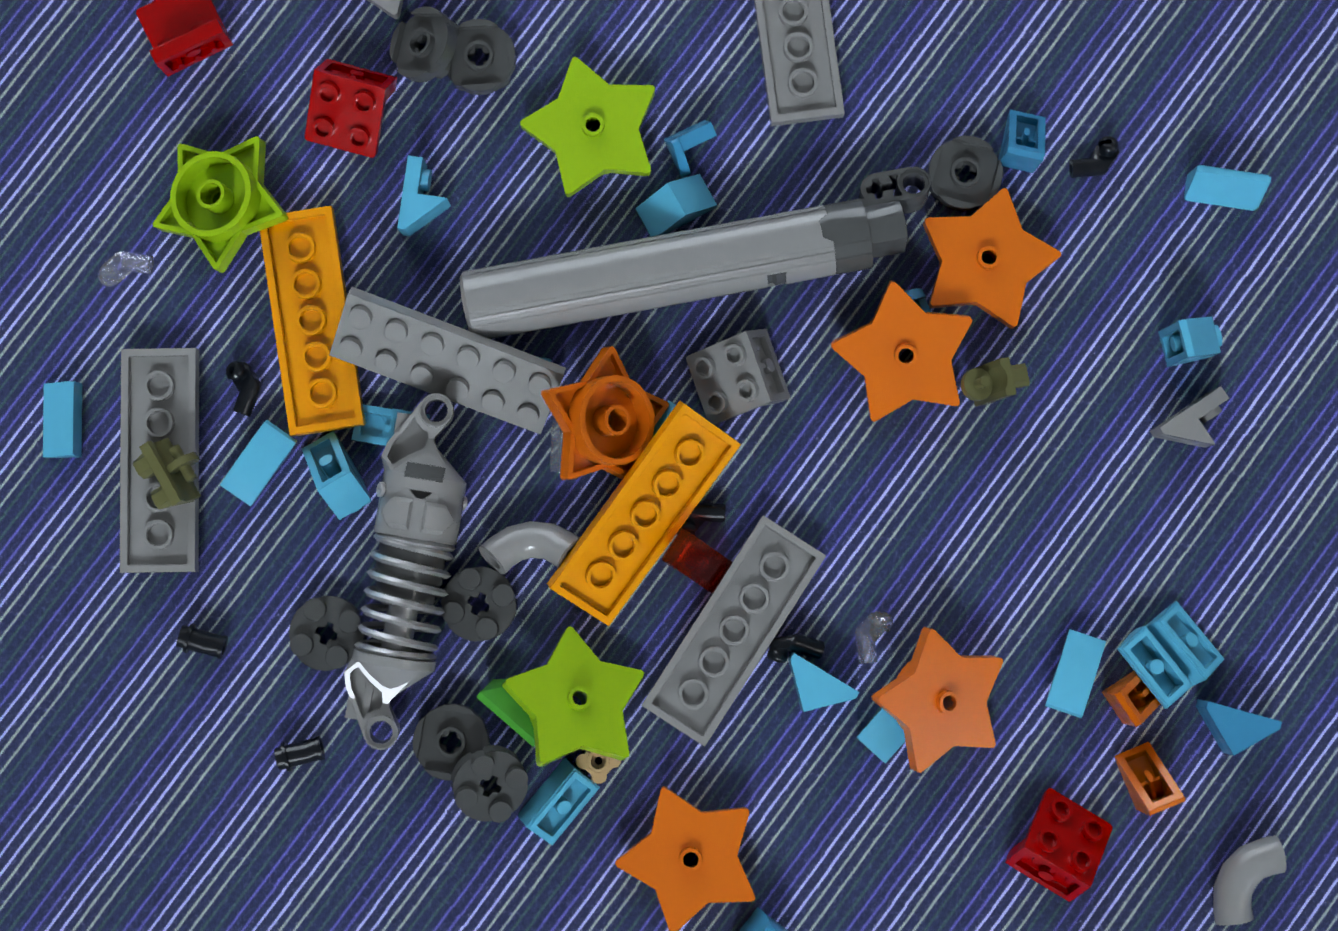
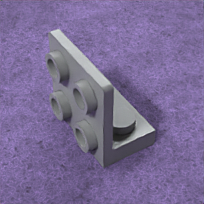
[686,329,791,425]

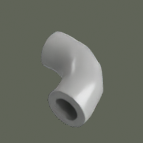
[479,521,580,574]
[1213,835,1287,926]

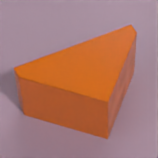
[1102,671,1160,727]
[1114,742,1185,816]

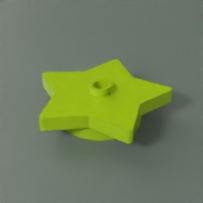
[520,57,655,197]
[153,136,288,273]
[502,626,644,767]

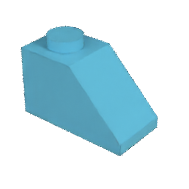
[1158,316,1222,367]
[302,430,372,520]

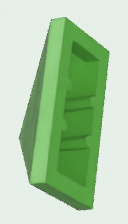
[476,679,535,747]

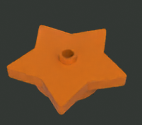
[923,188,1061,329]
[831,280,973,422]
[541,346,669,480]
[871,627,1003,773]
[615,786,756,931]

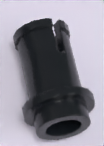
[176,624,228,659]
[274,736,325,772]

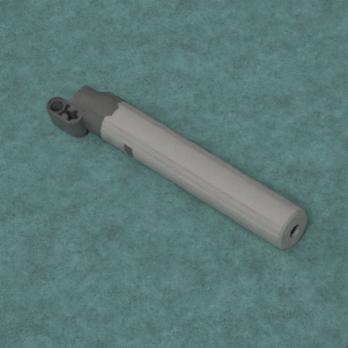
[460,167,931,339]

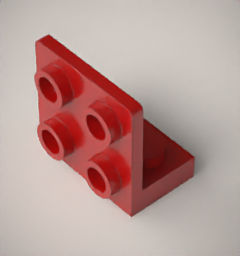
[136,0,234,77]
[305,59,398,158]
[1005,788,1113,902]

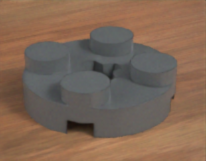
[390,6,459,82]
[447,19,516,95]
[927,135,1003,211]
[441,567,517,642]
[289,596,366,671]
[413,704,490,781]
[451,745,528,823]

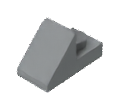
[1150,386,1230,448]

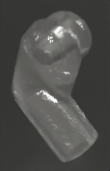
[98,252,154,287]
[855,611,893,664]

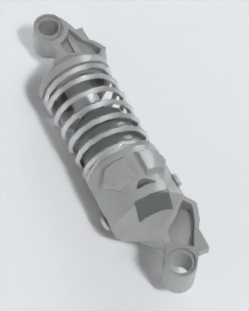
[344,393,468,750]

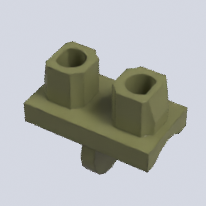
[961,357,1030,407]
[133,438,201,509]

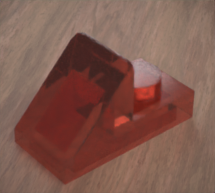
[662,528,732,594]

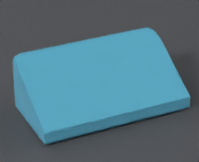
[1184,165,1271,211]
[43,381,82,458]
[1146,601,1224,686]
[1117,625,1193,709]
[856,709,905,764]
[518,758,600,845]

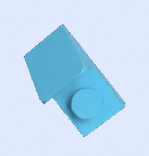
[397,155,451,237]

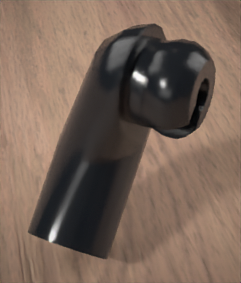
[1069,136,1119,178]
[226,361,261,417]
[677,503,726,540]
[767,634,825,663]

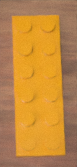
[260,205,366,437]
[547,400,742,626]

